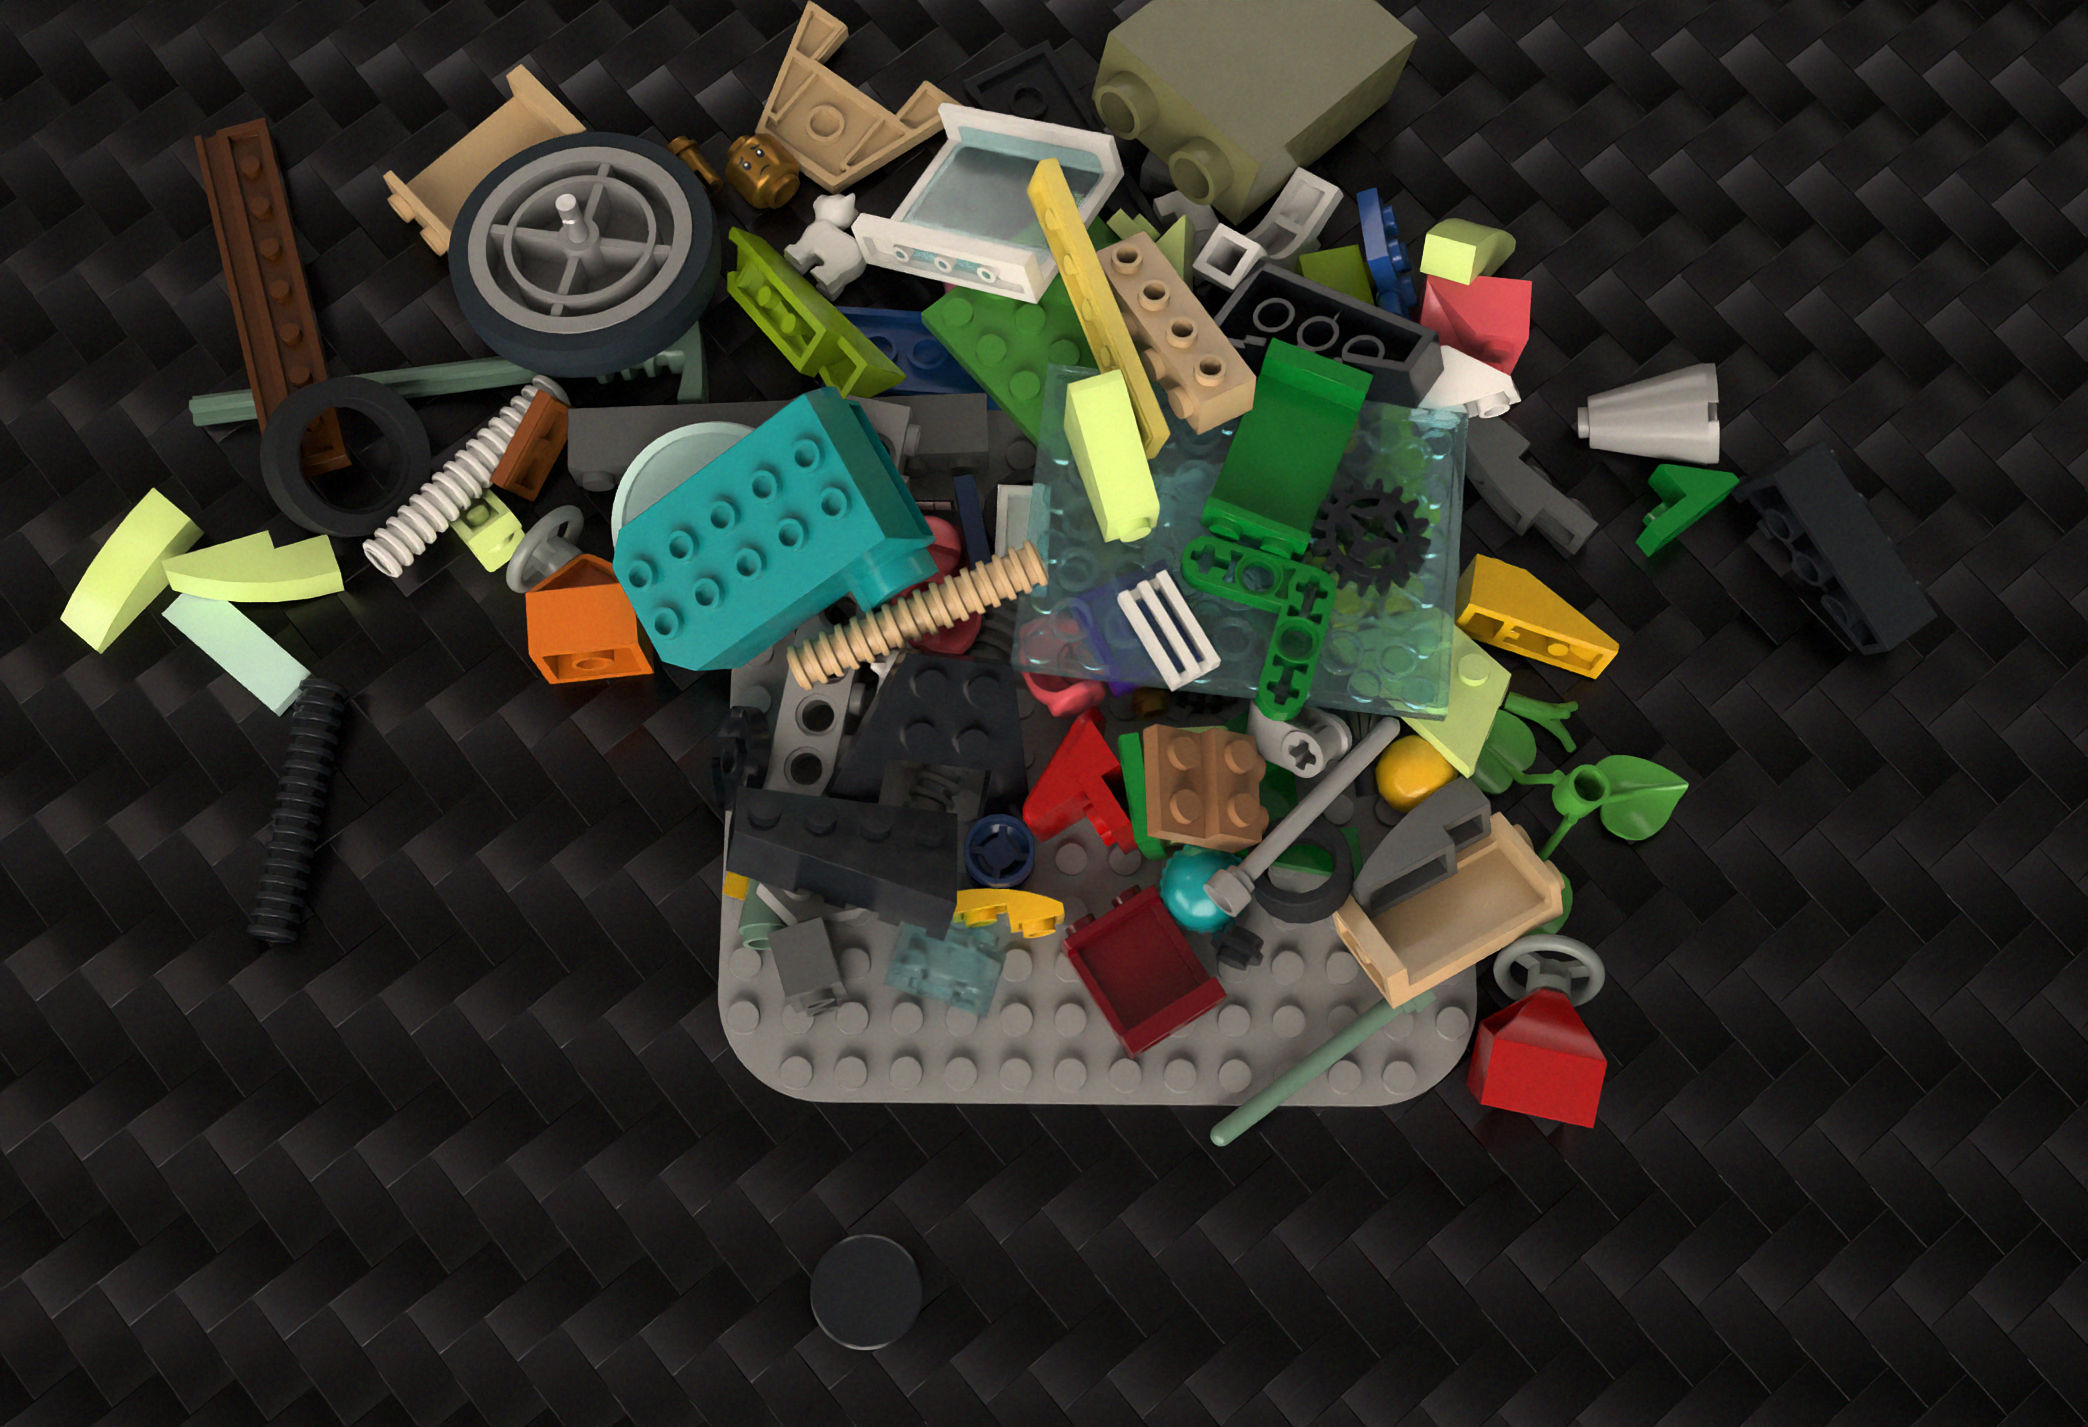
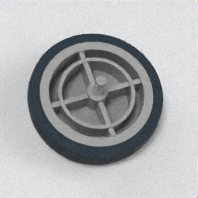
[448,132,722,378]

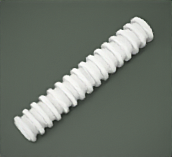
[362,374,570,578]

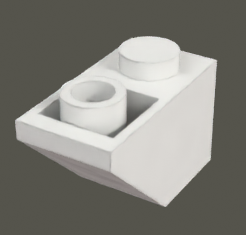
[1408,345,1521,434]

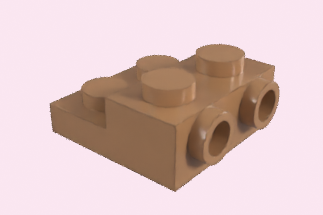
[1143,724,1269,853]

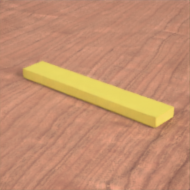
[1026,157,1171,460]

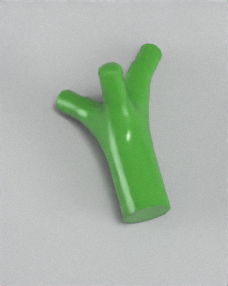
[1503,691,1578,752]

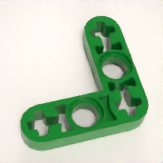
[1180,536,1336,722]

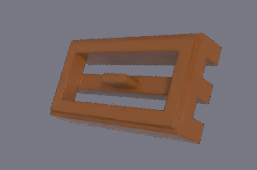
[490,389,576,502]

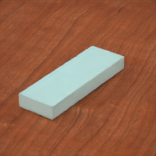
[162,593,316,717]

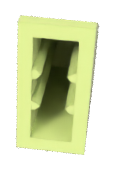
[1064,369,1160,543]

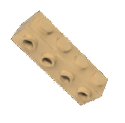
[1096,230,1256,435]

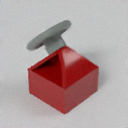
[1466,934,1608,1128]

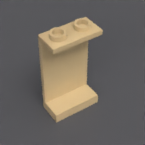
[383,64,588,256]

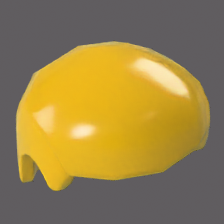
[1375,734,1458,813]

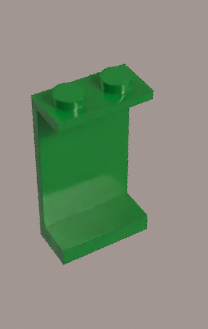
[1200,337,1374,563]

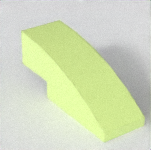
[1420,218,1516,285]
[60,487,204,654]
[161,530,345,602]

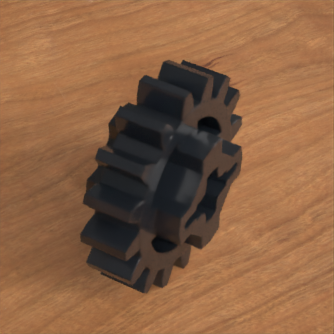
[1310,478,1431,597]

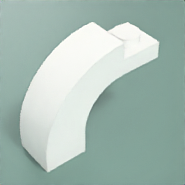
[1192,166,1344,294]

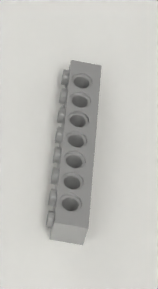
[763,395,921,796]

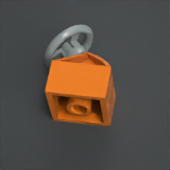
[506,505,654,684]

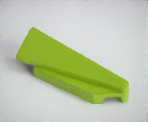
[727,226,907,399]

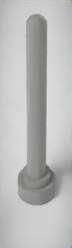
[1203,717,1400,917]

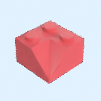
[1412,274,1532,376]

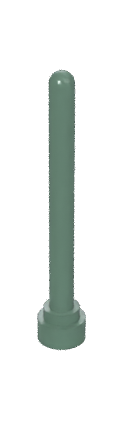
[1210,988,1436,1146]

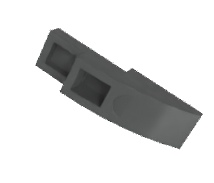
[1445,415,1598,555]

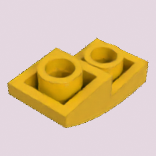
[953,888,1065,938]

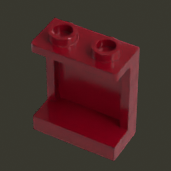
[1061,884,1227,1060]

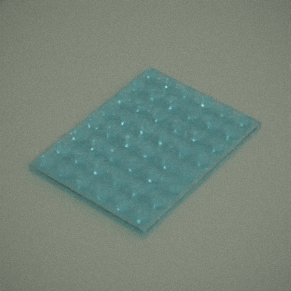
[1011,363,1469,722]

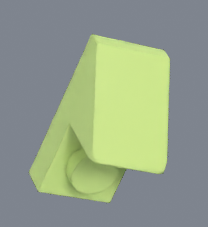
[1106,208,1195,293]
[448,487,525,572]

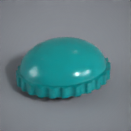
[1159,844,1251,934]

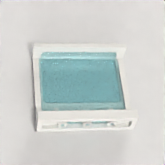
[851,102,1124,304]

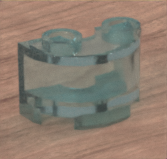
[883,922,1007,1018]

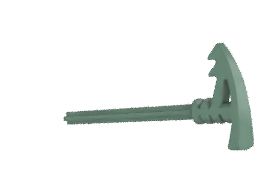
[189,319,709,426]

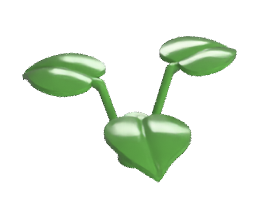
[1458,709,1689,937]

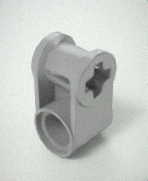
[1245,690,1352,778]

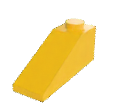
[1451,554,1619,679]

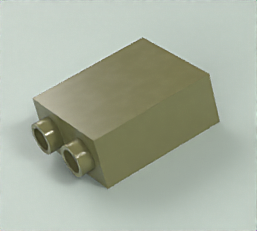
[1091,0,1418,226]

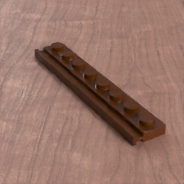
[194,117,352,478]

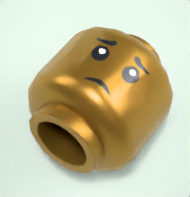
[725,133,800,209]

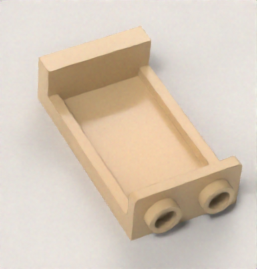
[1332,811,1565,1009]

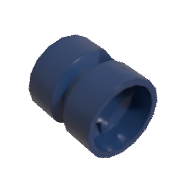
[964,814,1035,891]

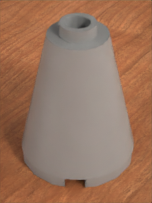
[1577,363,1720,466]

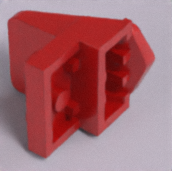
[1022,706,1138,855]

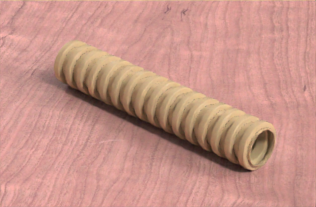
[786,540,1049,691]

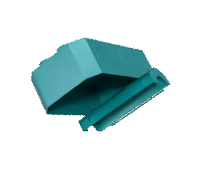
[612,386,939,671]

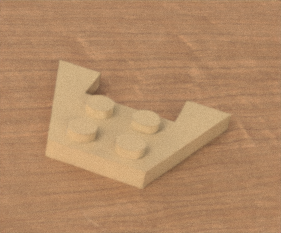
[755,0,963,195]

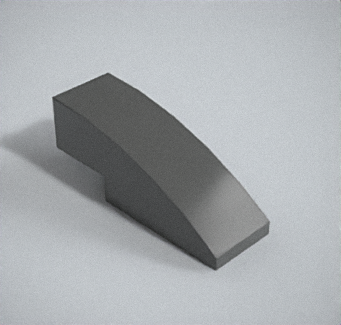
[1353,775,1491,919]

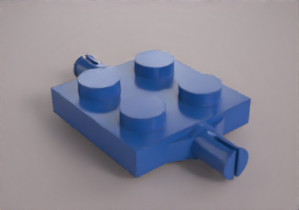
[1356,187,1419,321]

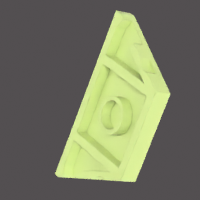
[1324,608,1511,779]

